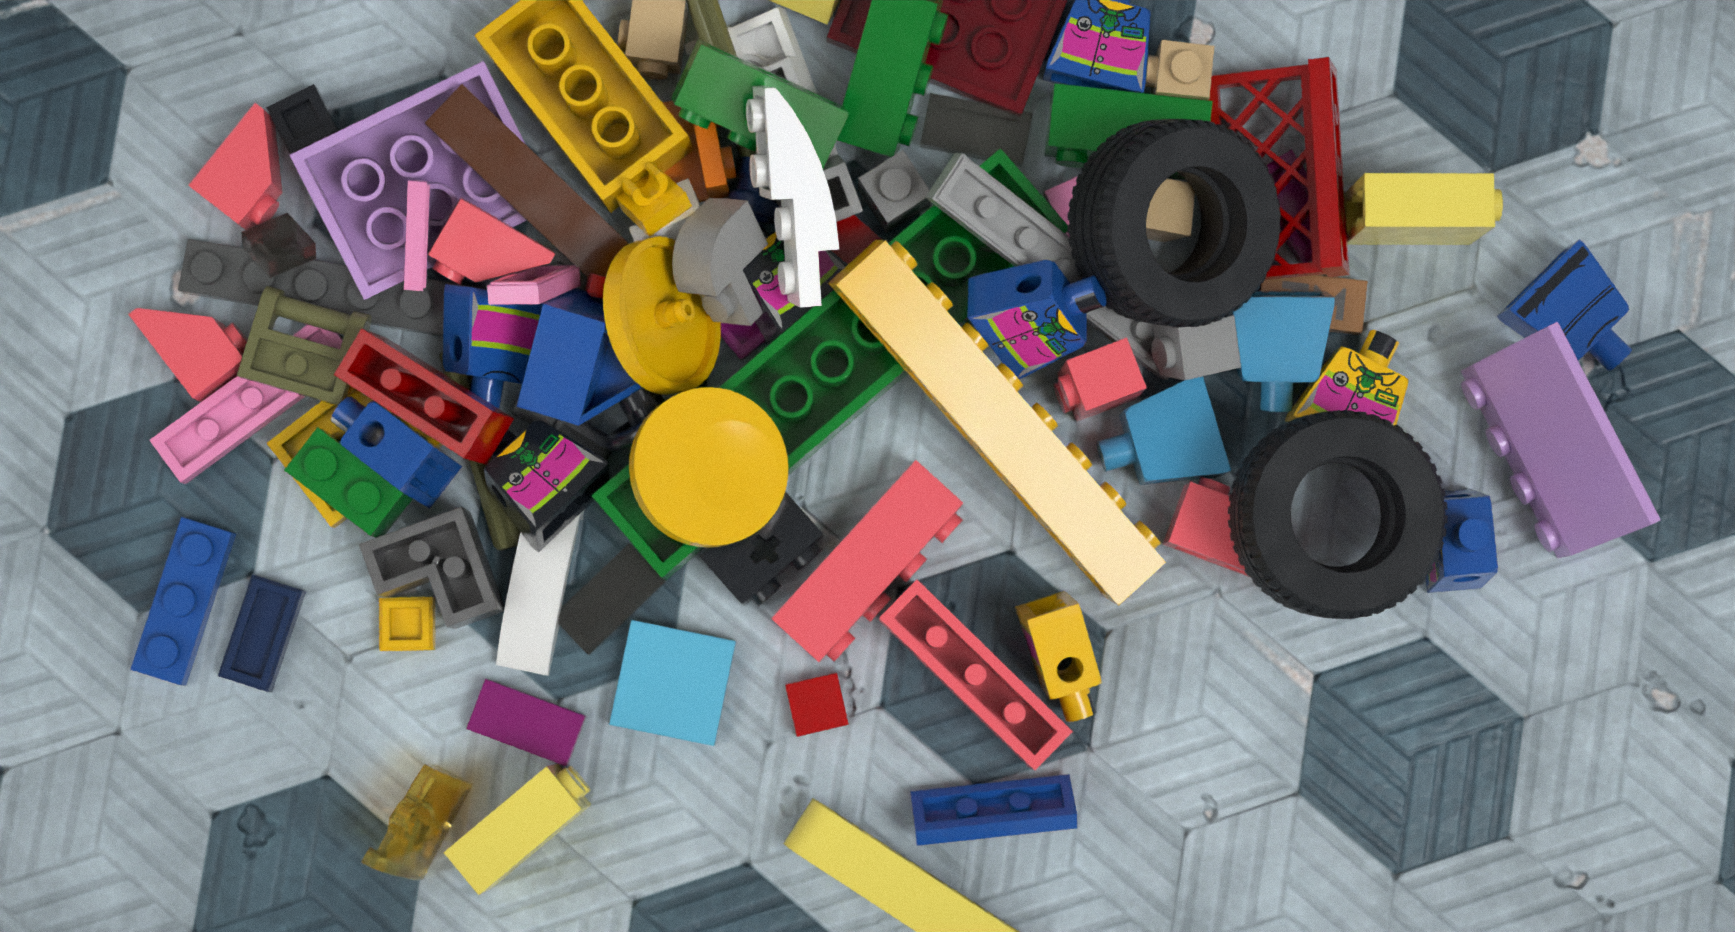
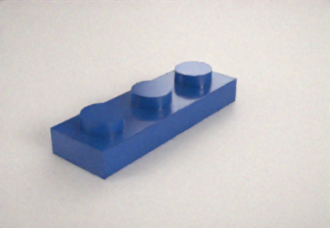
[130,517,236,686]
[910,774,1078,846]

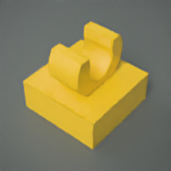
[616,161,692,237]

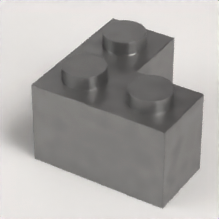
[359,507,505,629]

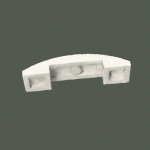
[496,509,585,676]

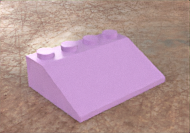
[289,61,527,300]
[1461,322,1661,558]

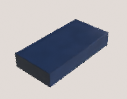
[218,574,306,692]

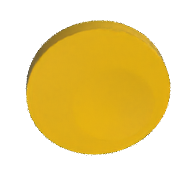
[603,236,721,395]
[629,387,788,548]

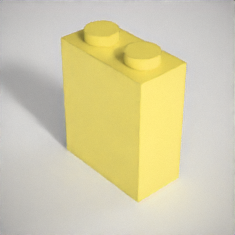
[1345,173,1503,245]
[443,764,592,895]

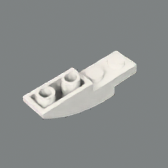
[746,86,839,308]

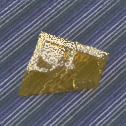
[361,764,473,880]

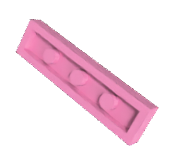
[150,325,343,484]

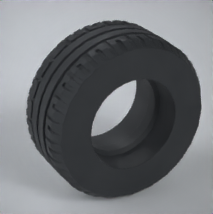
[1067,119,1281,327]
[1228,410,1448,619]

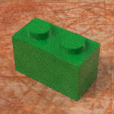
[284,427,413,538]

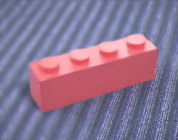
[771,460,963,663]
[878,579,1073,771]

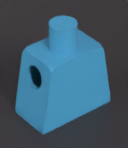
[1231,291,1335,412]
[1097,376,1231,485]

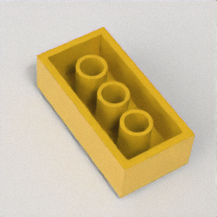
[474,0,694,213]

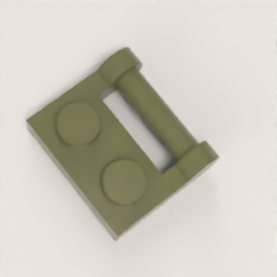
[237,286,371,406]

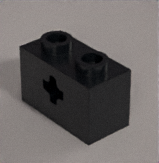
[700,491,823,607]

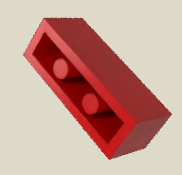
[334,328,514,465]

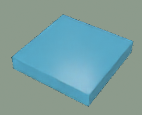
[609,620,736,746]

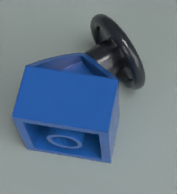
[516,288,673,451]

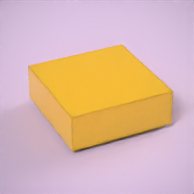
[379,597,436,651]

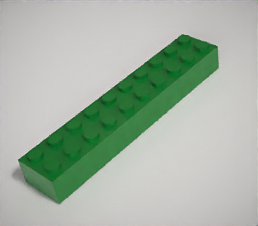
[592,148,1068,581]

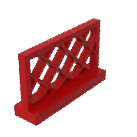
[1208,57,1350,280]

